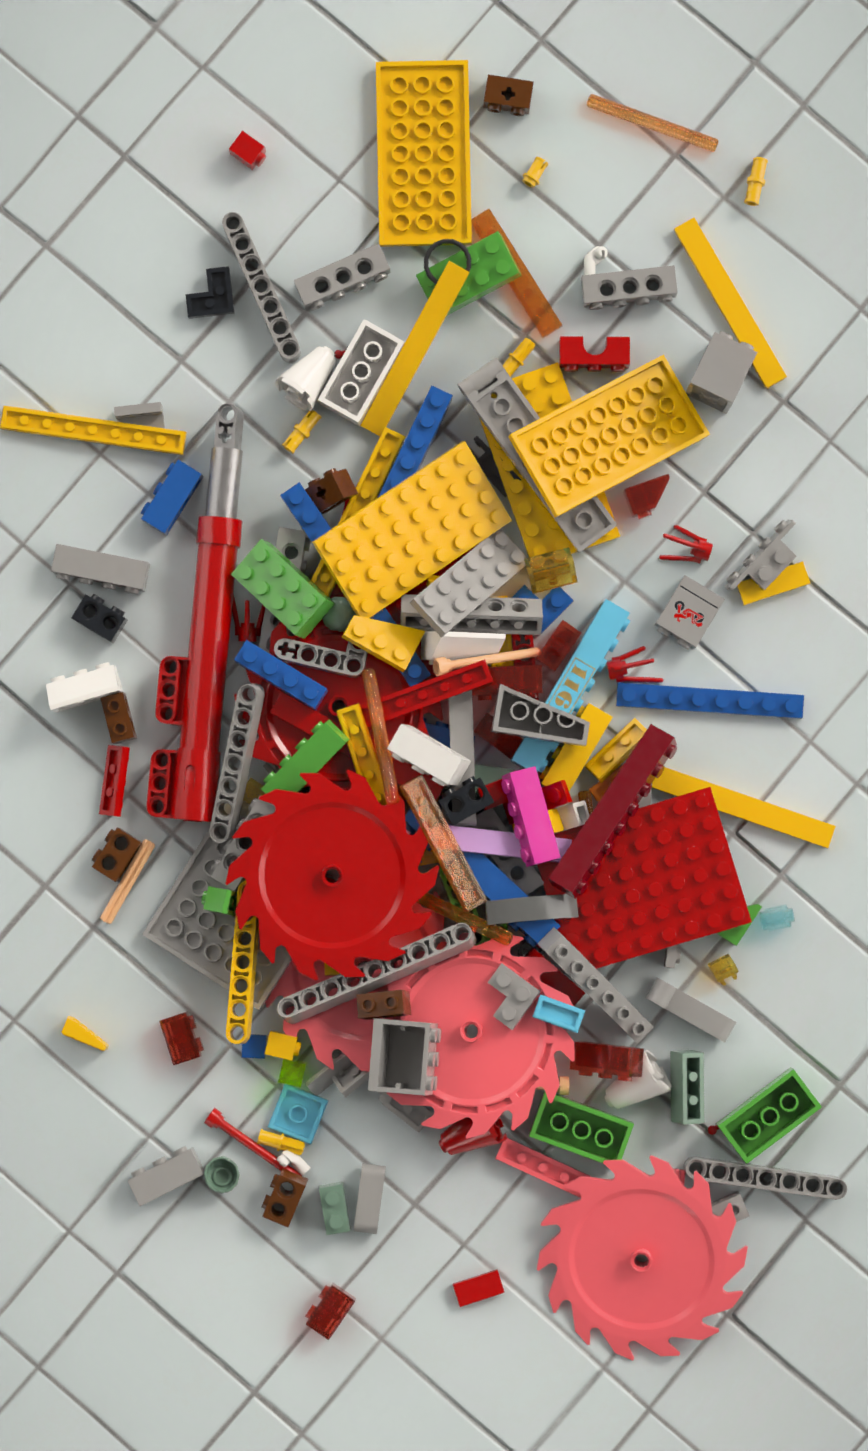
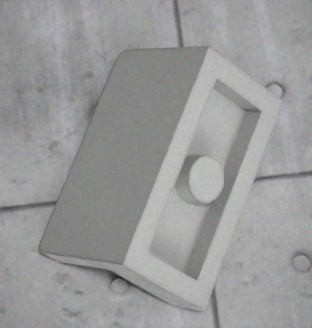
[114,402,165,429]

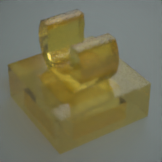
[708,954,739,986]

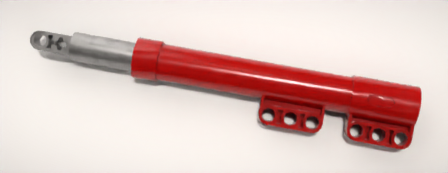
[146,403,244,822]

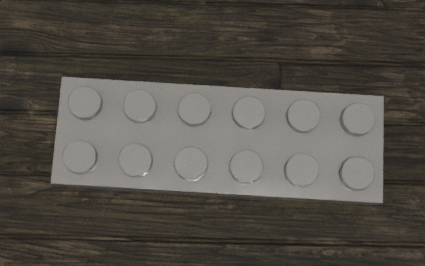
[410,529,531,638]

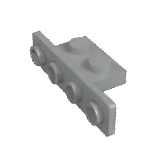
[725,520,796,591]
[305,1053,369,1097]

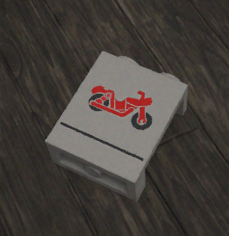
[655,575,725,650]

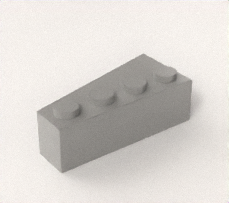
[491,684,590,747]

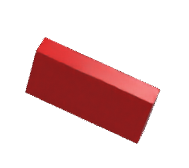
[453,1269,505,1307]

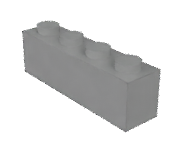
[51,544,150,594]

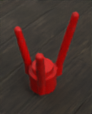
[659,525,713,564]
[232,595,265,642]
[607,646,664,683]

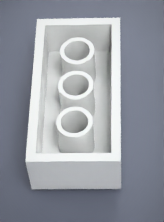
[318,319,405,427]

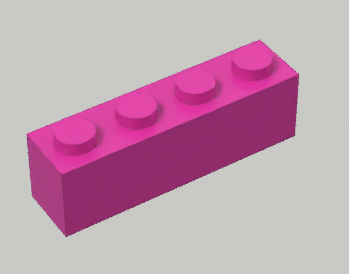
[501,766,561,867]

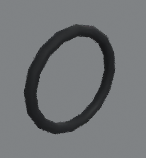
[424,239,471,284]

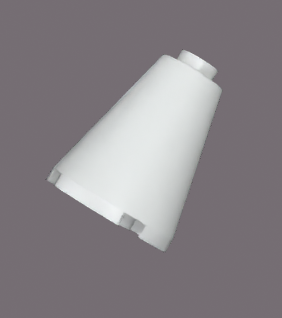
[275,346,336,411]
[604,1050,672,1109]

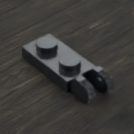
[469,436,521,498]

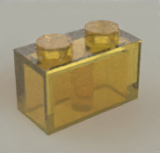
[524,547,578,594]

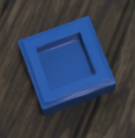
[241,1034,267,1059]

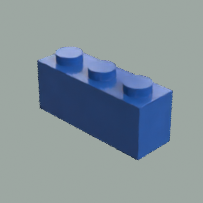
[141,460,203,536]

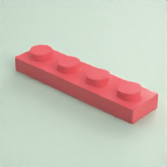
[495,1138,591,1198]

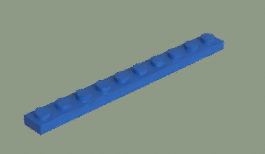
[280,482,431,687]

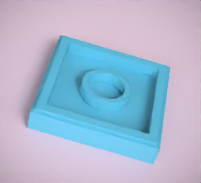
[268,1083,329,1145]

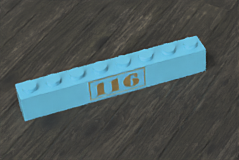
[511,599,631,773]

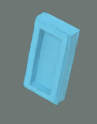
[532,994,585,1033]

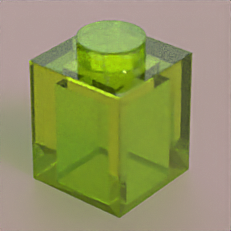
[278,1059,307,1087]

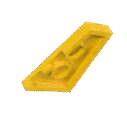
[342,615,425,672]

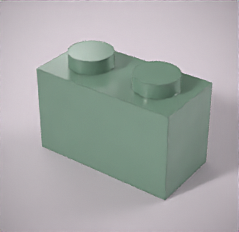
[319,1182,351,1235]

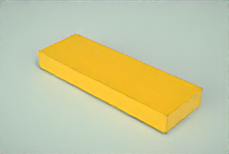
[737,561,810,606]
[585,718,647,783]

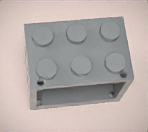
[686,331,757,414]
[368,1018,441,1096]

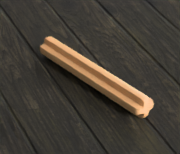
[100,839,155,924]

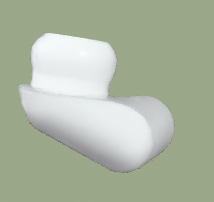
[584,246,608,275]
[277,1150,311,1176]

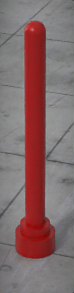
[204,1107,302,1176]

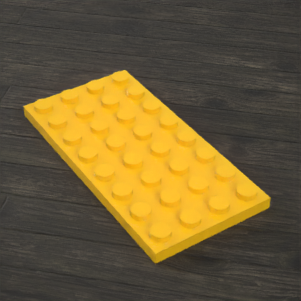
[376,60,472,247]
[508,354,710,518]
[478,362,620,568]
[312,441,512,618]

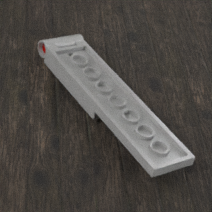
[457,358,617,553]

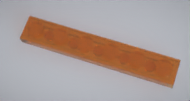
[471,209,563,339]
[400,775,487,912]

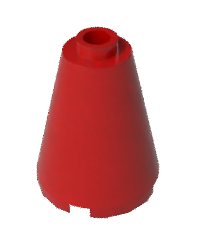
[439,1117,507,1155]

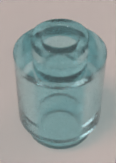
[759,904,795,932]

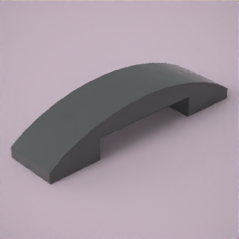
[485,894,578,925]

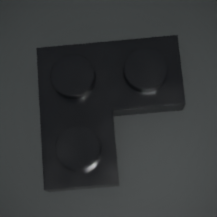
[185,266,235,319]

